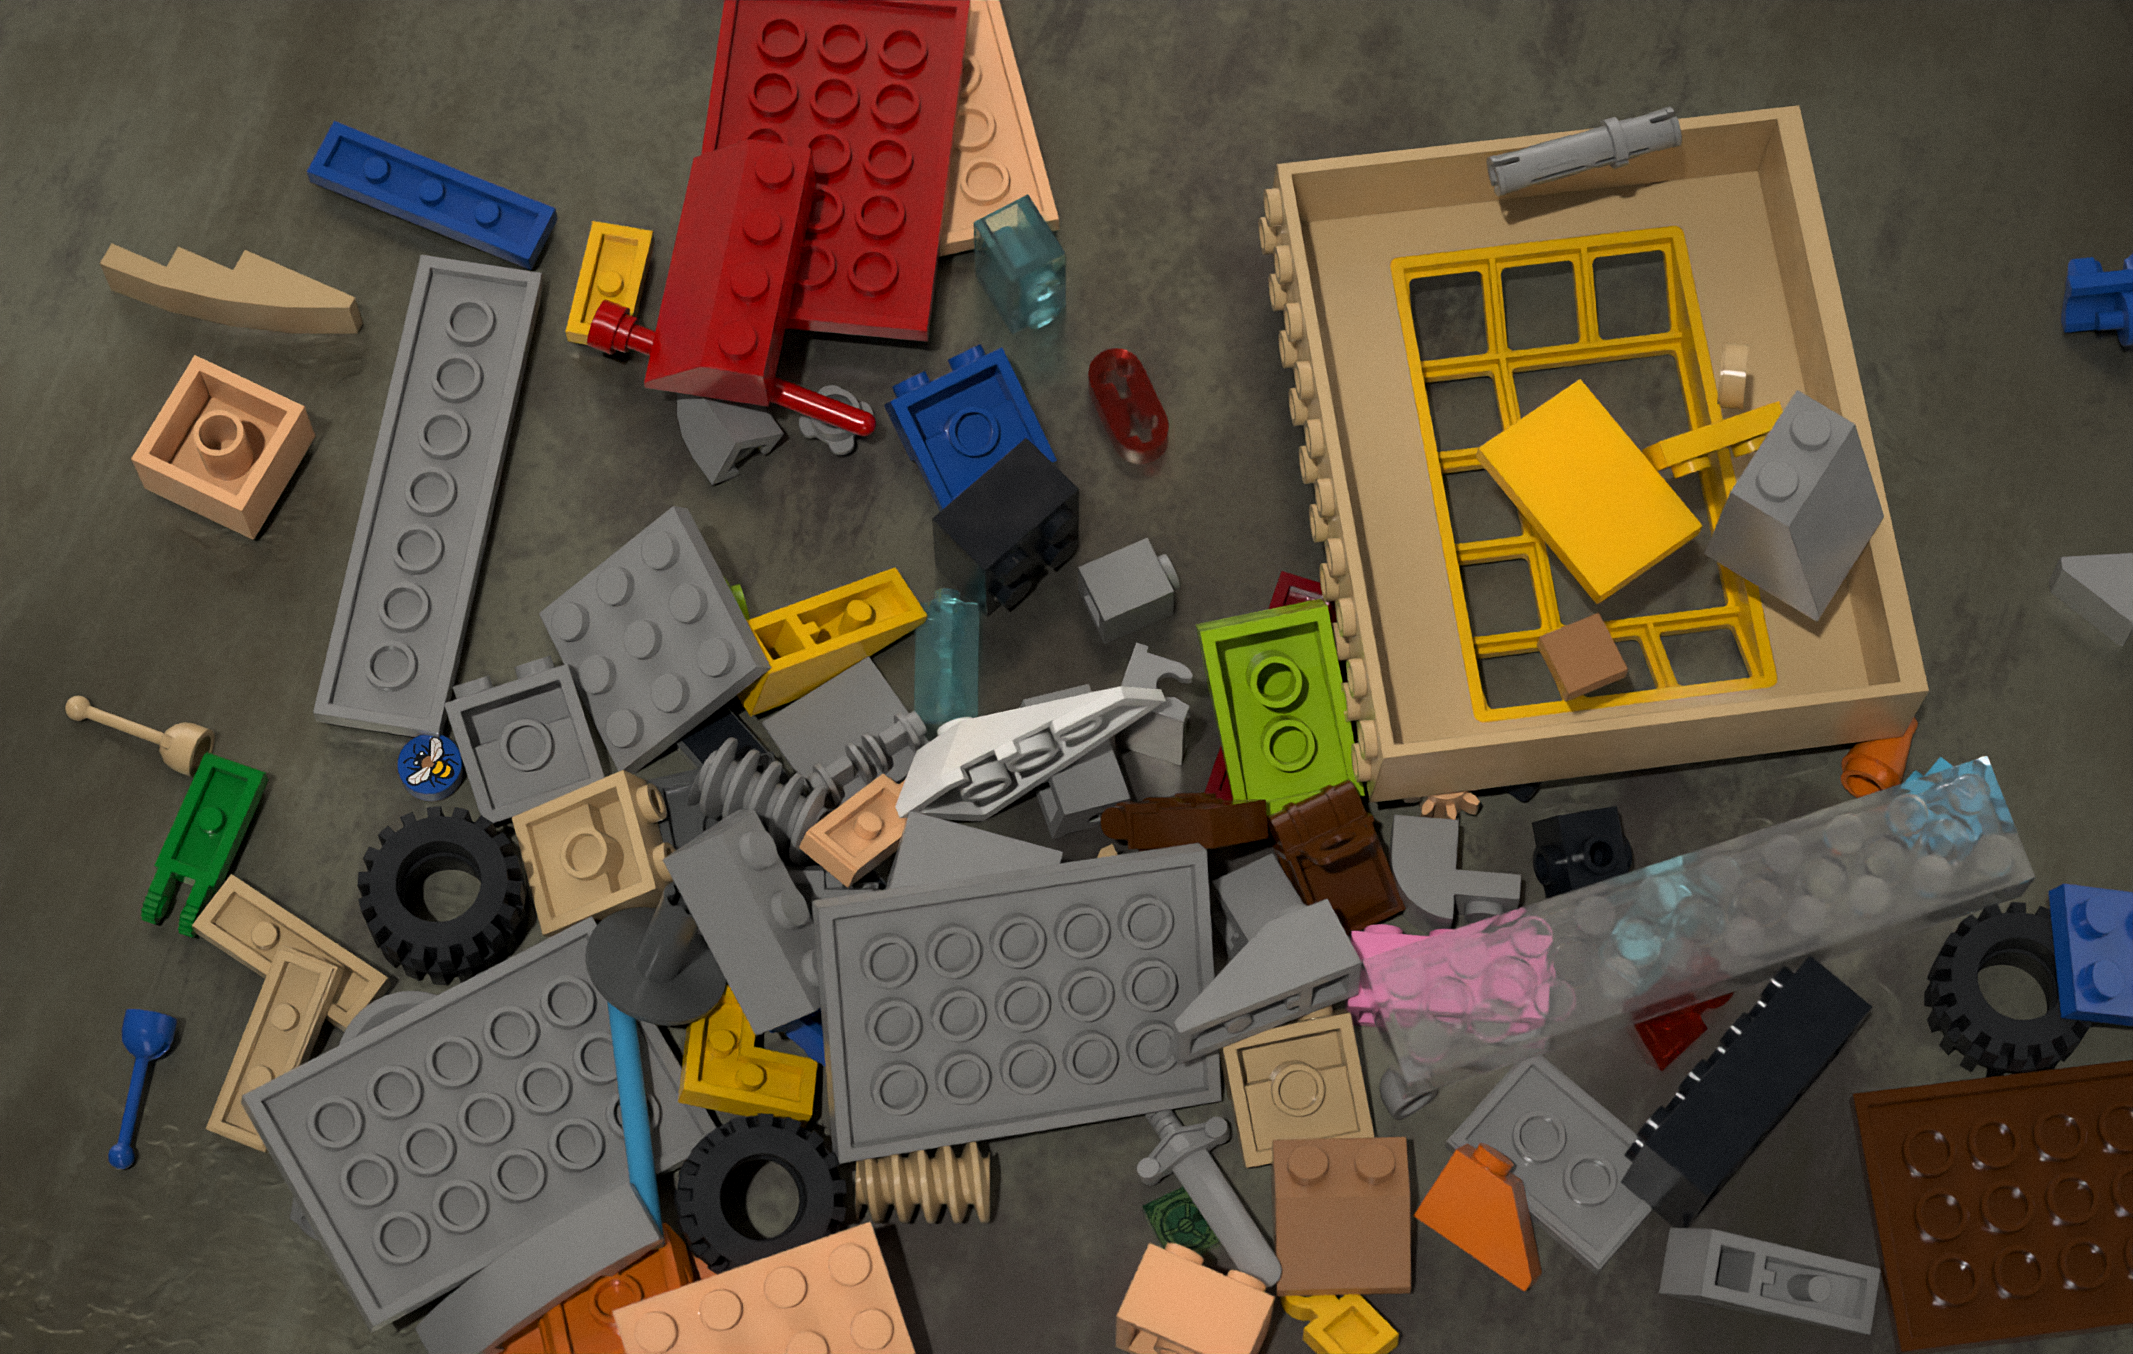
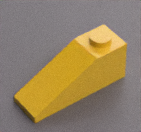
[737,567,928,717]

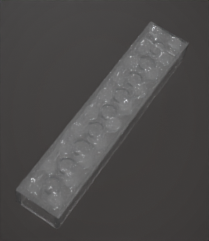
[1360,756,2036,1100]

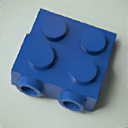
[884,344,1057,511]

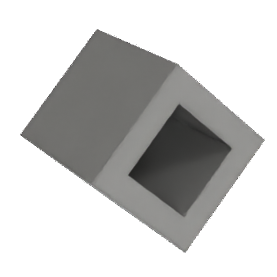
[1078,538,1180,644]

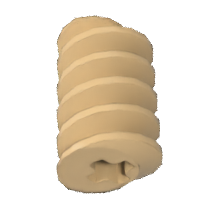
[856,1141,990,1223]

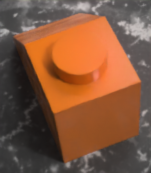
[1413,1143,1542,1292]

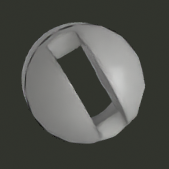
[1380,1063,1438,1120]

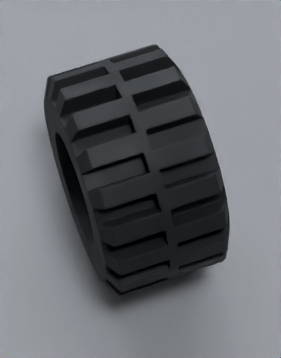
[357,806,529,985]
[1924,902,2093,1077]
[674,1113,847,1275]

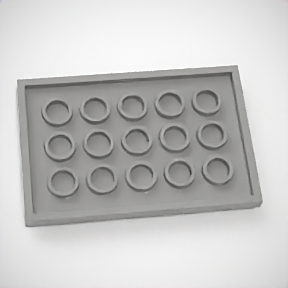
[812,843,1222,1163]
[241,916,716,1333]

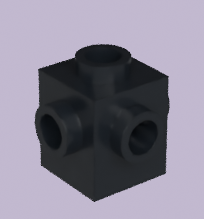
[1532,806,1632,907]

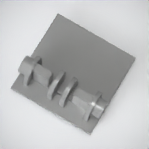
[762,656,929,810]

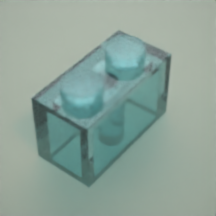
[973,194,1066,334]

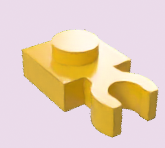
[1280,1294,1399,1354]

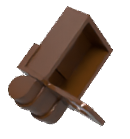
[1267,779,1406,936]
[1100,792,1268,852]

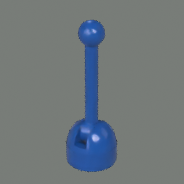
[108,1009,178,1169]

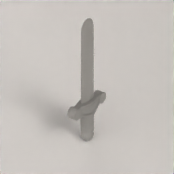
[1137,1109,1282,1288]

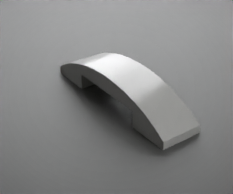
[415,1182,665,1354]

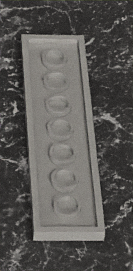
[313,255,544,737]

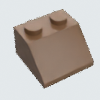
[1271,1137,1411,1296]

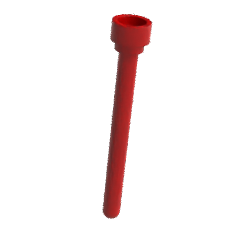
[587,299,876,436]

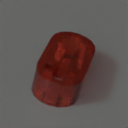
[1088,348,1169,464]

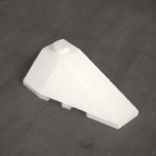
[895,686,1166,821]

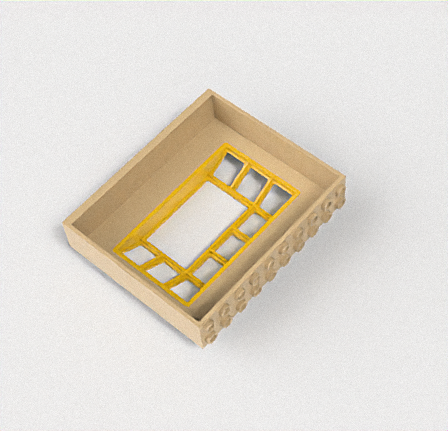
[1259,105,1929,803]

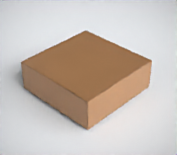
[1537,612,1628,702]

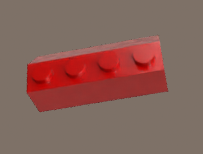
[644,139,816,407]

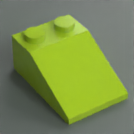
[1195,599,1365,815]

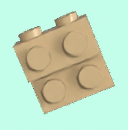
[512,770,676,938]
[1219,1005,1375,1168]

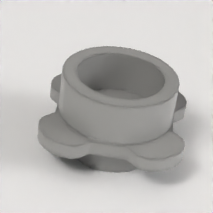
[799,385,873,455]

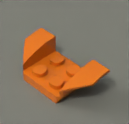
[498,1223,717,1354]

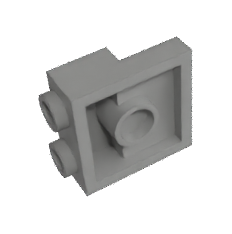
[444,655,605,823]

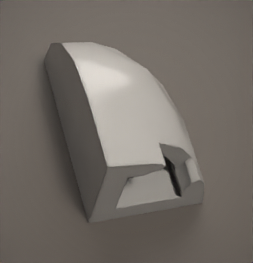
[677,393,784,485]

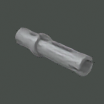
[1487,106,1682,197]

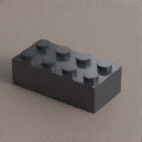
[1621,955,1872,1228]

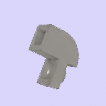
[1388,815,1521,934]

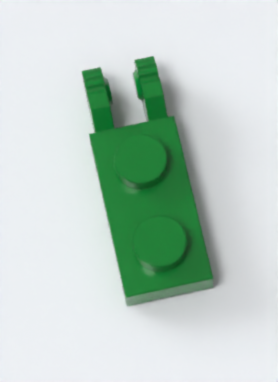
[140,752,269,939]

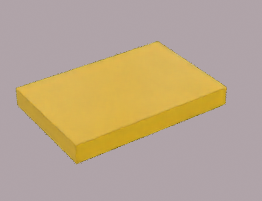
[1476,379,1703,605]

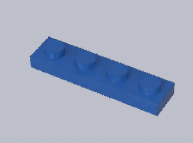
[307,121,558,270]

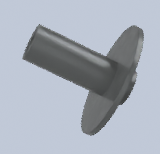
[585,882,726,1026]

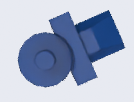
[2060,254,2133,346]

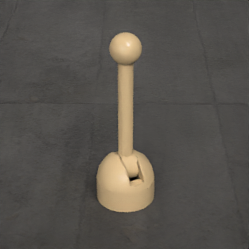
[65,695,215,778]

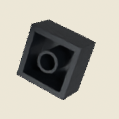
[932,438,1079,618]

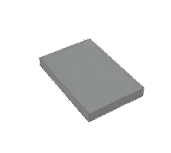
[1445,1047,1654,1275]

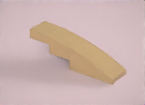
[100,243,363,334]

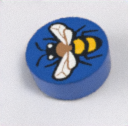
[398,735,464,801]

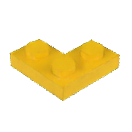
[677,985,817,1129]

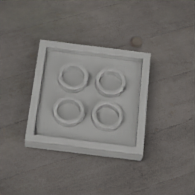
[539,506,771,774]

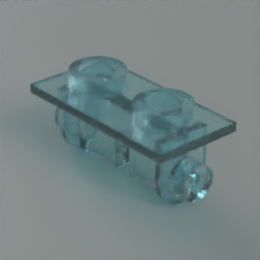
[914,588,979,724]

